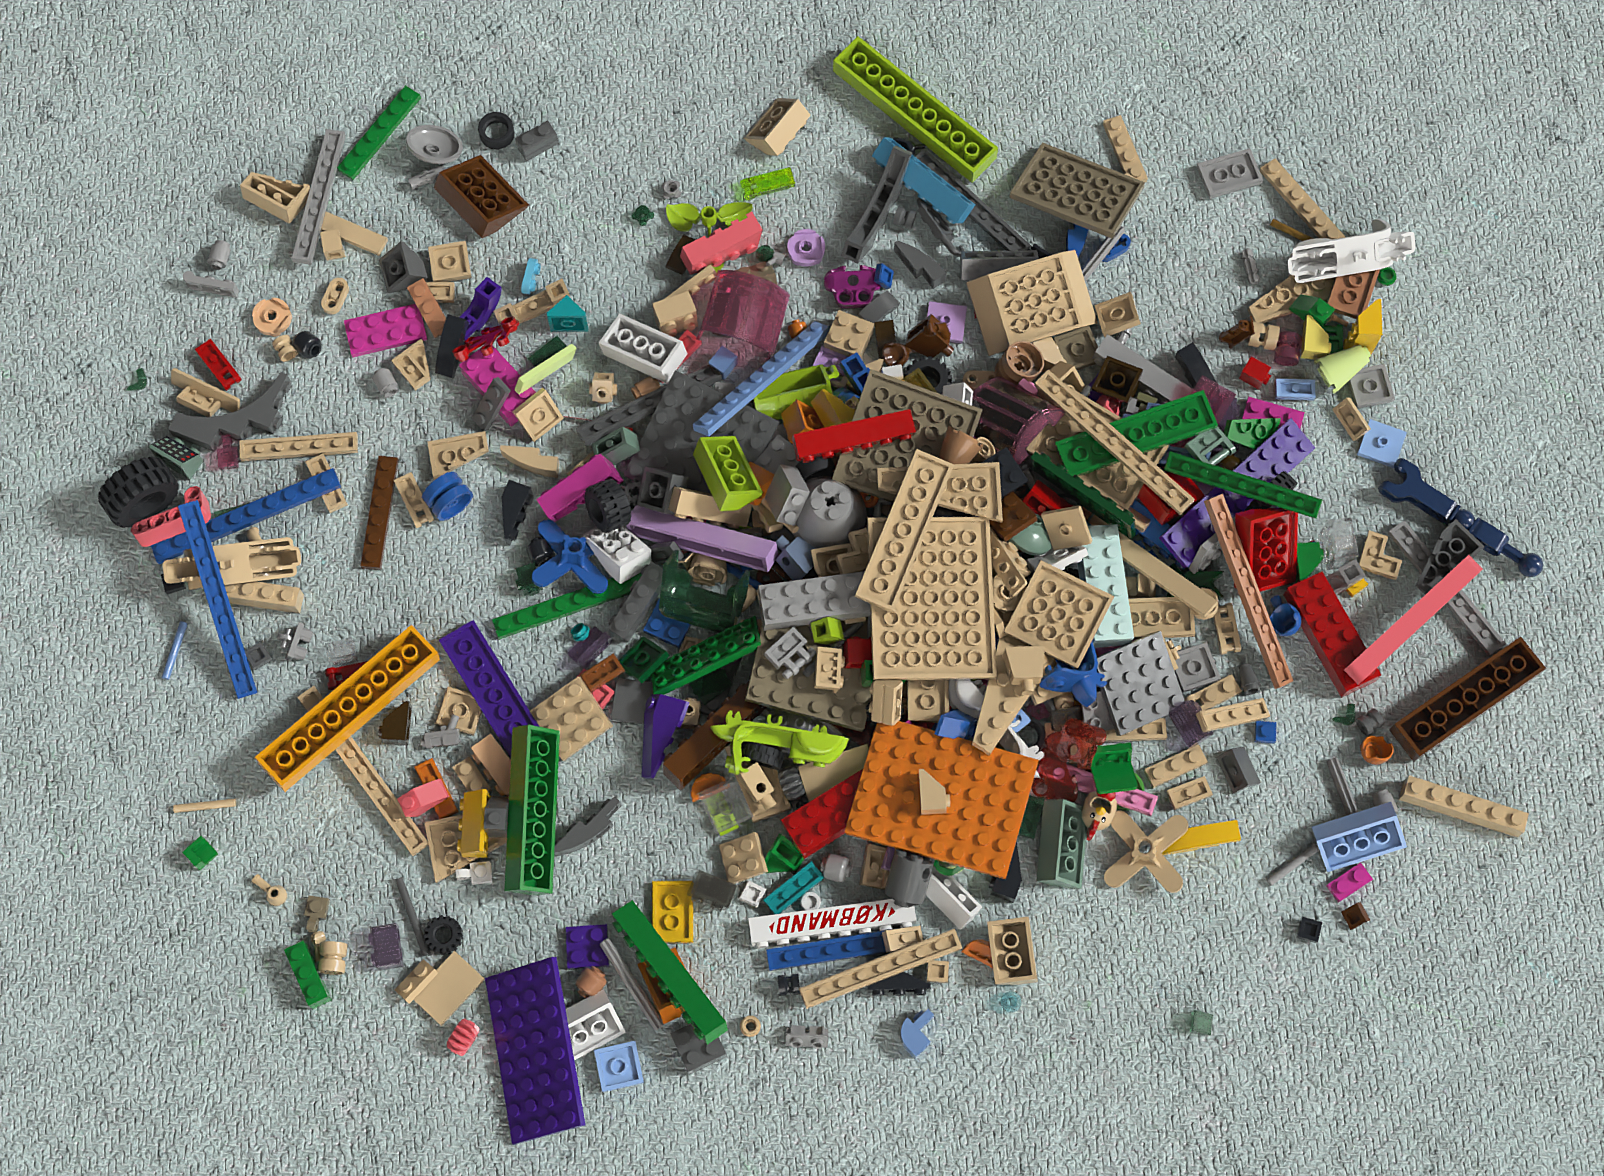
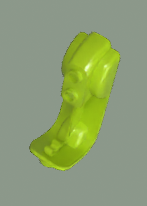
[710,710,849,776]

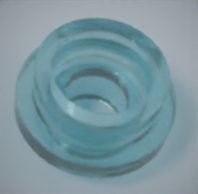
[1000,991,1022,1013]

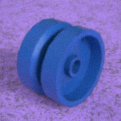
[422,471,473,521]

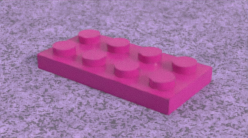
[344,304,428,357]

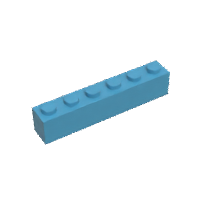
[872,137,975,224]

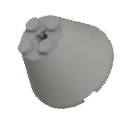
[792,476,867,549]

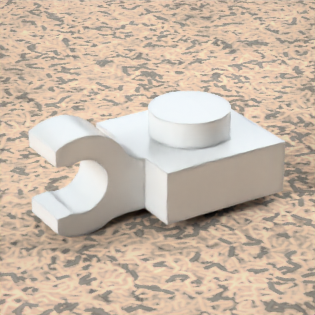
[455,861,493,885]

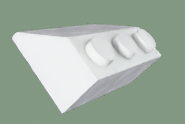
[566,989,626,1060]

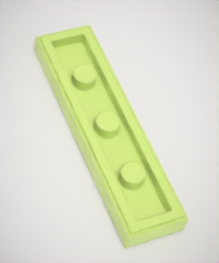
[515,344,577,395]

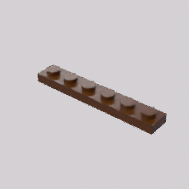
[360,456,399,570]

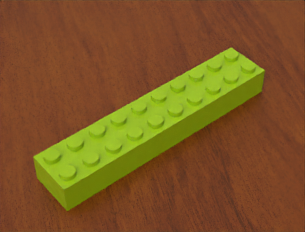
[833,36,998,183]

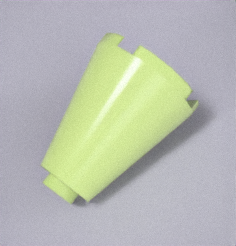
[1314,345,1371,394]

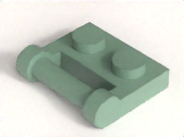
[1184,427,1236,465]

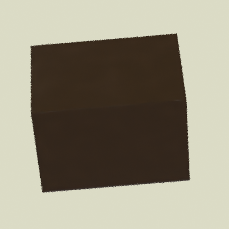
[1092,356,1143,404]

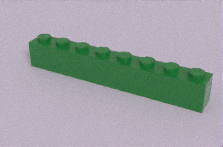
[612,900,728,1045]

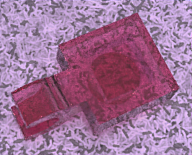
[217,434,239,470]

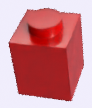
[1239,356,1272,390]

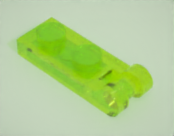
[740,167,795,200]

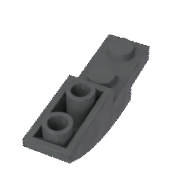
[554,796,622,857]

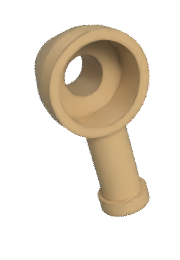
[251,874,287,906]

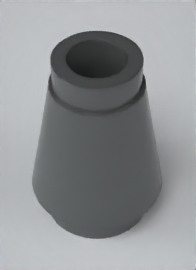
[1239,664,1261,695]

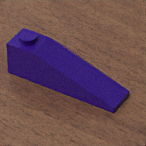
[641,694,690,779]

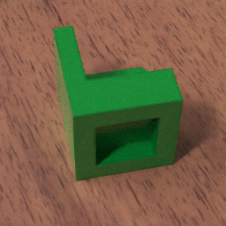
[182,836,218,870]

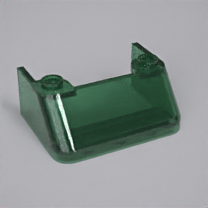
[659,549,750,633]

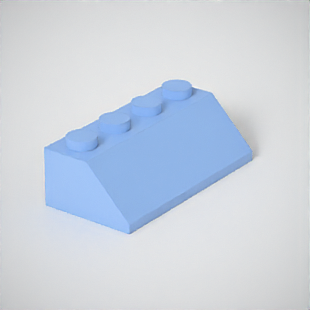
[1312,802,1407,872]

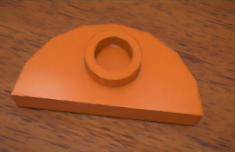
[691,773,729,802]
[961,939,993,968]

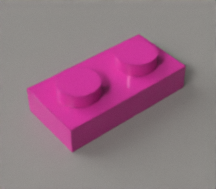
[1326,863,1373,903]

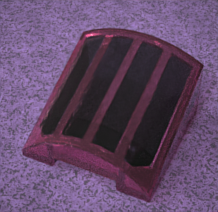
[972,376,1066,465]

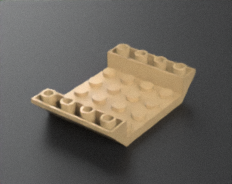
[966,250,1097,356]

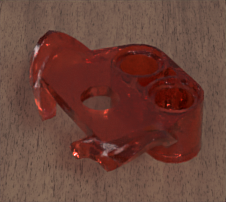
[1045,718,1106,769]
[1031,744,1078,803]

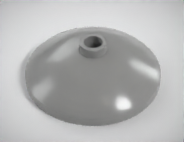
[406,125,463,164]

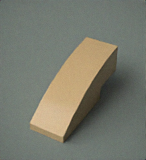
[500,445,560,478]

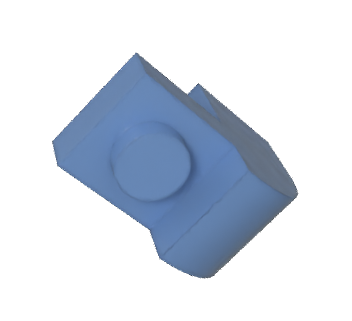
[900,1009,934,1059]

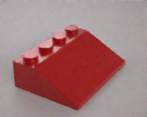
[1234,508,1298,592]

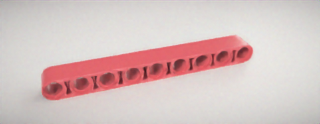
[1344,555,1483,685]

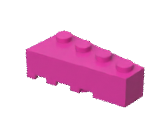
[536,454,624,522]

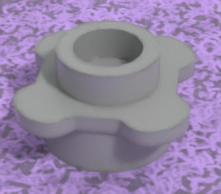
[662,180,681,199]

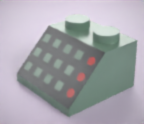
[148,436,203,480]

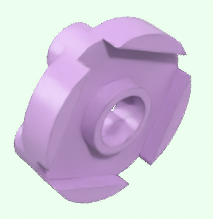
[787,229,825,267]

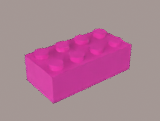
[459,345,536,427]

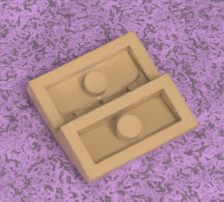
[859,844,889,890]

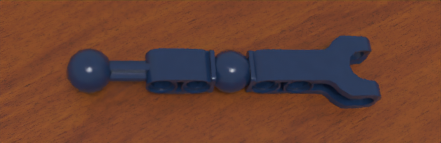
[1378,458,1544,577]

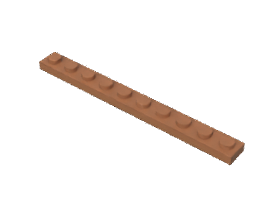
[1204,494,1293,689]

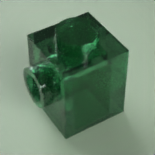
[515,562,543,596]

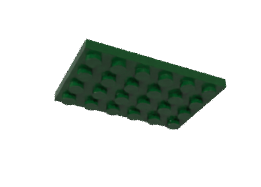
[1031,451,1136,540]

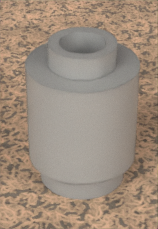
[207,240,231,270]
[372,368,399,398]
[1372,789,1399,813]

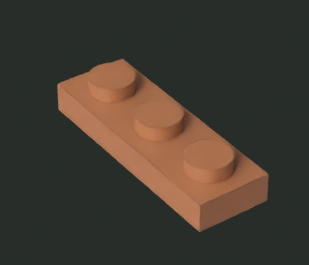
[407,278,446,338]

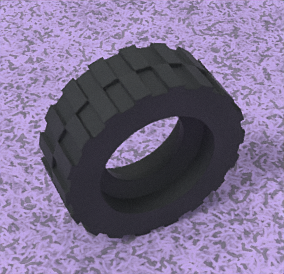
[741,742,785,770]

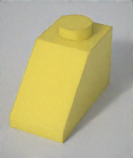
[1301,315,1331,360]

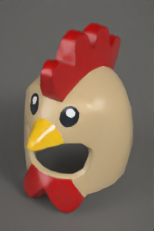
[1082,791,1117,841]

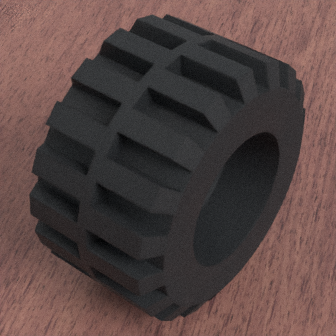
[904,356,952,394]
[584,479,631,533]

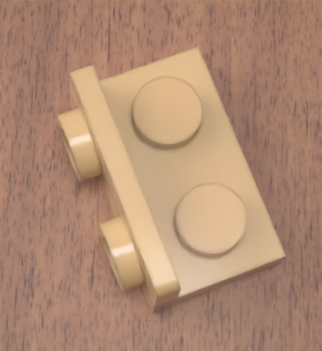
[814,647,845,693]

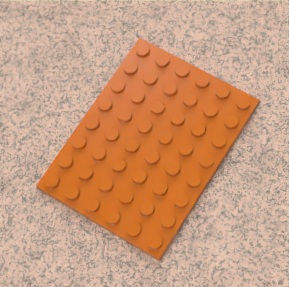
[844,721,1039,880]

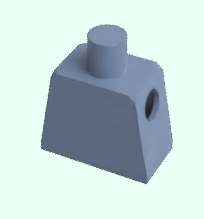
[776,535,816,581]

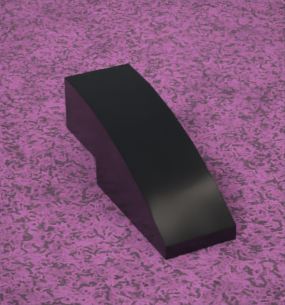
[435,314,469,379]
[1175,342,1222,404]

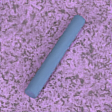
[161,621,187,680]

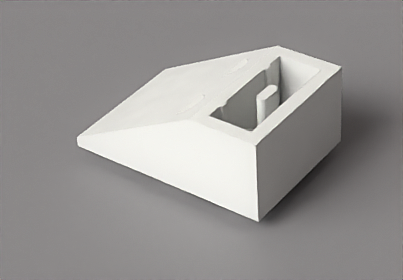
[583,526,651,584]

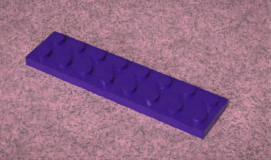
[439,620,539,758]

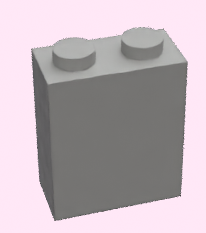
[765,464,810,526]

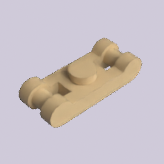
[1213,603,1241,655]

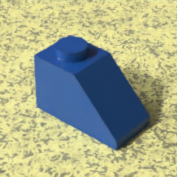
[934,709,978,740]

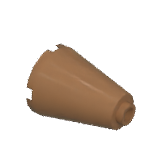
[939,426,984,464]

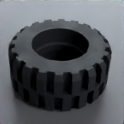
[98,457,179,528]

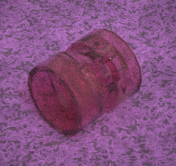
[1274,331,1302,366]

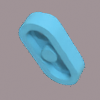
[521,258,541,295]

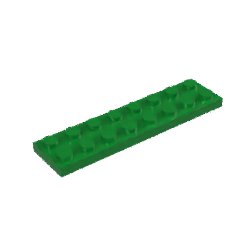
[1055,390,1218,477]

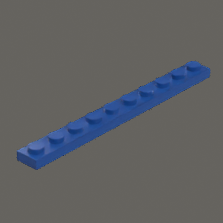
[151,468,342,564]
[178,500,258,699]

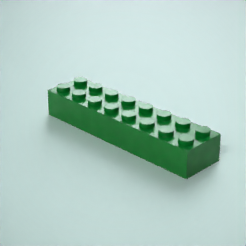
[504,725,560,896]

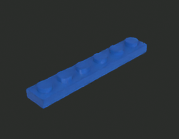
[766,931,886,971]

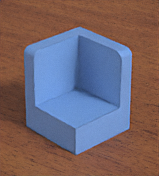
[709,346,738,380]

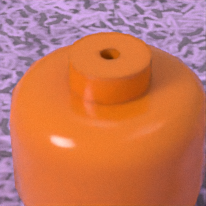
[788,319,807,338]

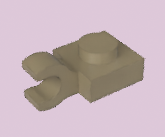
[304,895,330,933]

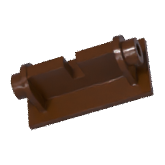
[1219,316,1255,349]

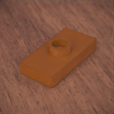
[580,653,625,693]

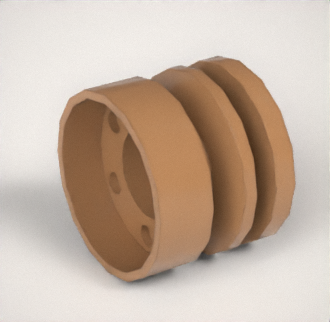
[995,341,1044,392]

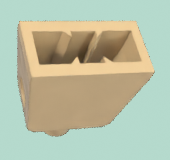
[1003,646,1045,695]
[737,762,776,810]

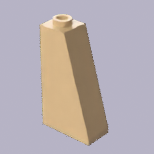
[798,743,870,802]

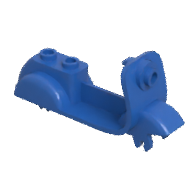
[1039,642,1107,707]

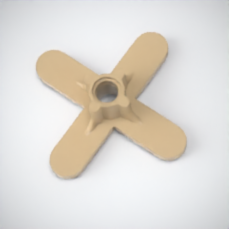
[1104,810,1189,893]

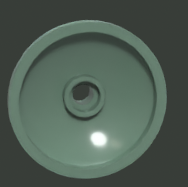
[1009,514,1052,555]

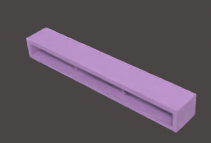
[626,505,778,572]

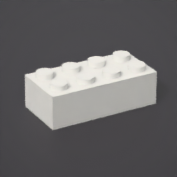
[599,313,687,383]

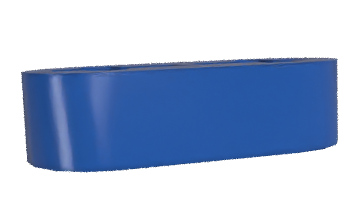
[1102,234,1131,262]

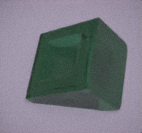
[1190,1010,1213,1036]

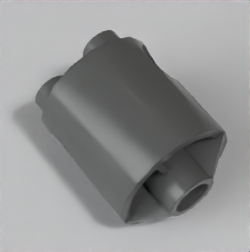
[884,848,935,908]

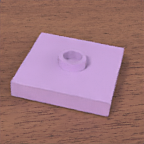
[927,301,967,344]

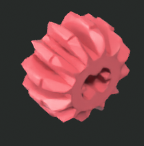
[447,1018,479,1056]

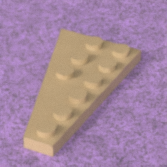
[877,462,1003,523]
[972,626,1054,756]

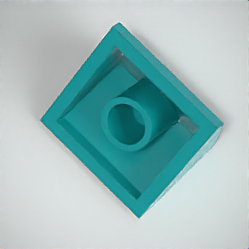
[547,295,589,332]

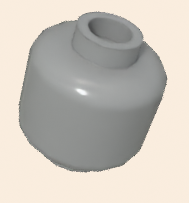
[820,854,852,883]

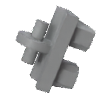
[277,622,313,661]

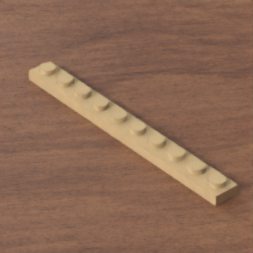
[1034,370,1195,515]
[297,686,428,856]

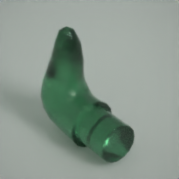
[127,368,147,391]
[1332,704,1356,726]

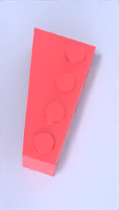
[680,212,763,275]

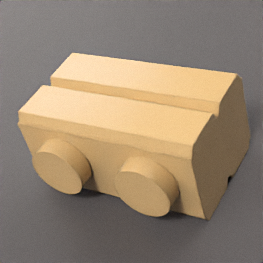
[869,680,903,726]

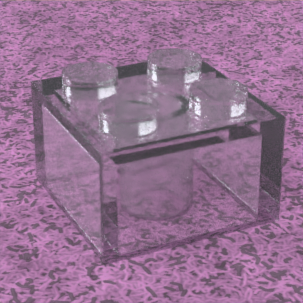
[1318,518,1359,570]

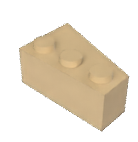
[240,172,310,224]

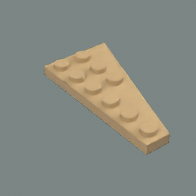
[1248,275,1336,324]
[424,814,507,883]

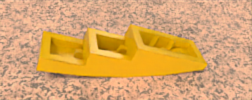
[1162,820,1241,855]

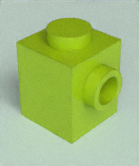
[810,617,844,645]

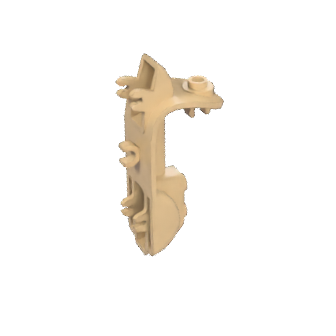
[162,537,301,590]

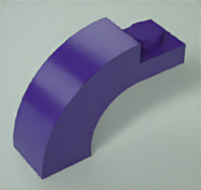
[460,277,502,341]

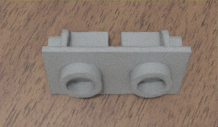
[786,1025,828,1049]

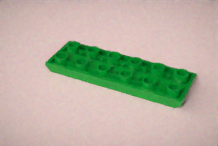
[651,616,761,695]

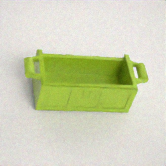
[751,364,839,420]

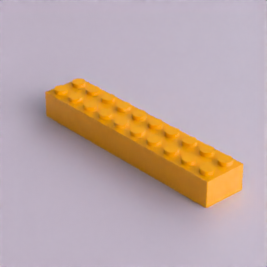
[255,625,440,792]

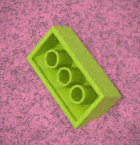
[693,436,763,511]

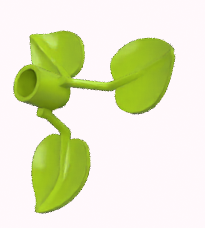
[666,202,753,273]

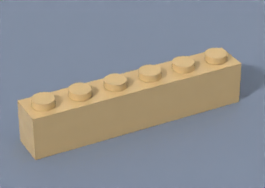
[1398,775,1529,837]

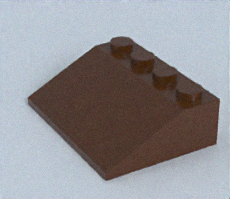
[434,155,529,238]

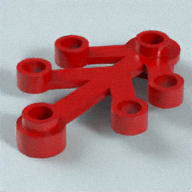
[452,316,520,362]

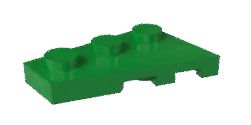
[1224,418,1281,451]

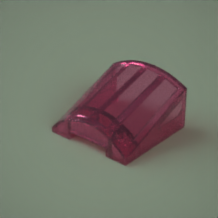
[696,270,790,363]

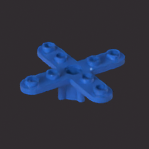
[532,520,608,594]

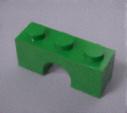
[284,941,332,1009]

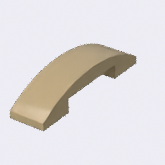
[493,279,570,325]

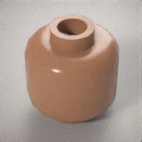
[575,966,607,998]

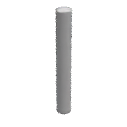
[1266,844,1319,886]

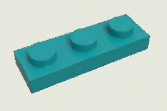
[763,861,824,915]

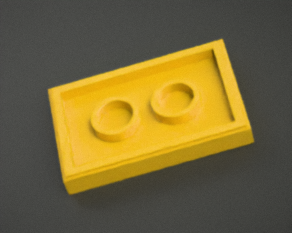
[652,881,693,944]

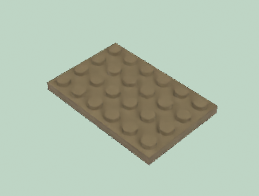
[1009,142,1145,239]

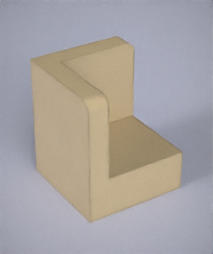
[320,229,346,261]

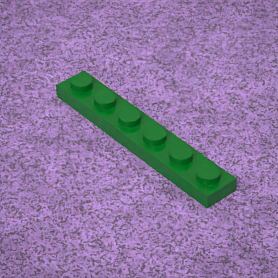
[337,85,421,180]

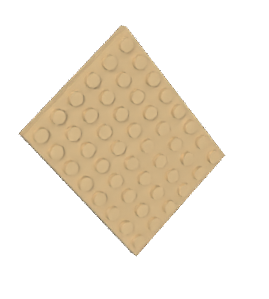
[867,517,997,680]

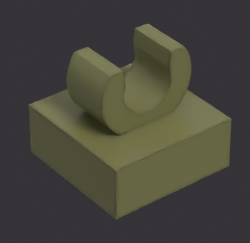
[1136,392,1157,413]

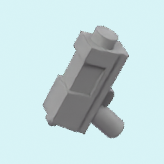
[421,714,461,749]

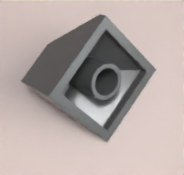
[379,241,428,293]

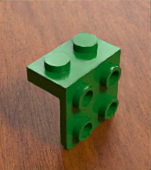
[1089,742,1137,794]

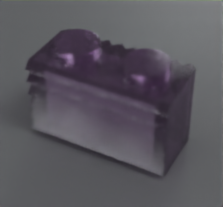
[1169,700,1214,748]
[368,923,404,971]

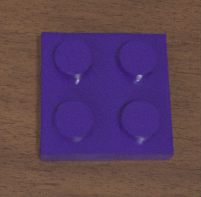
[566,924,609,970]

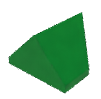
[765,833,804,873]

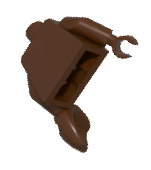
[882,314,954,367]

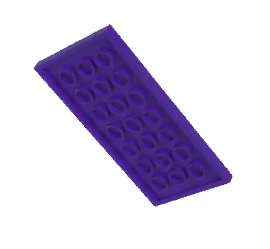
[485,957,586,1145]

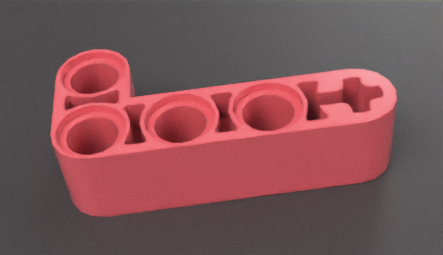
[131,486,211,547]

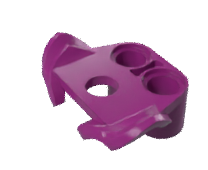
[824,265,882,309]

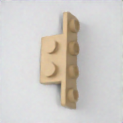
[171,368,240,417]
[990,527,1031,596]

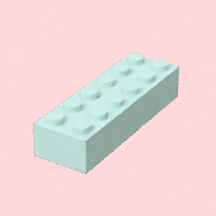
[1077,524,1134,648]

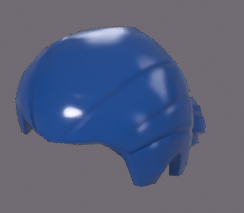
[1269,595,1302,637]

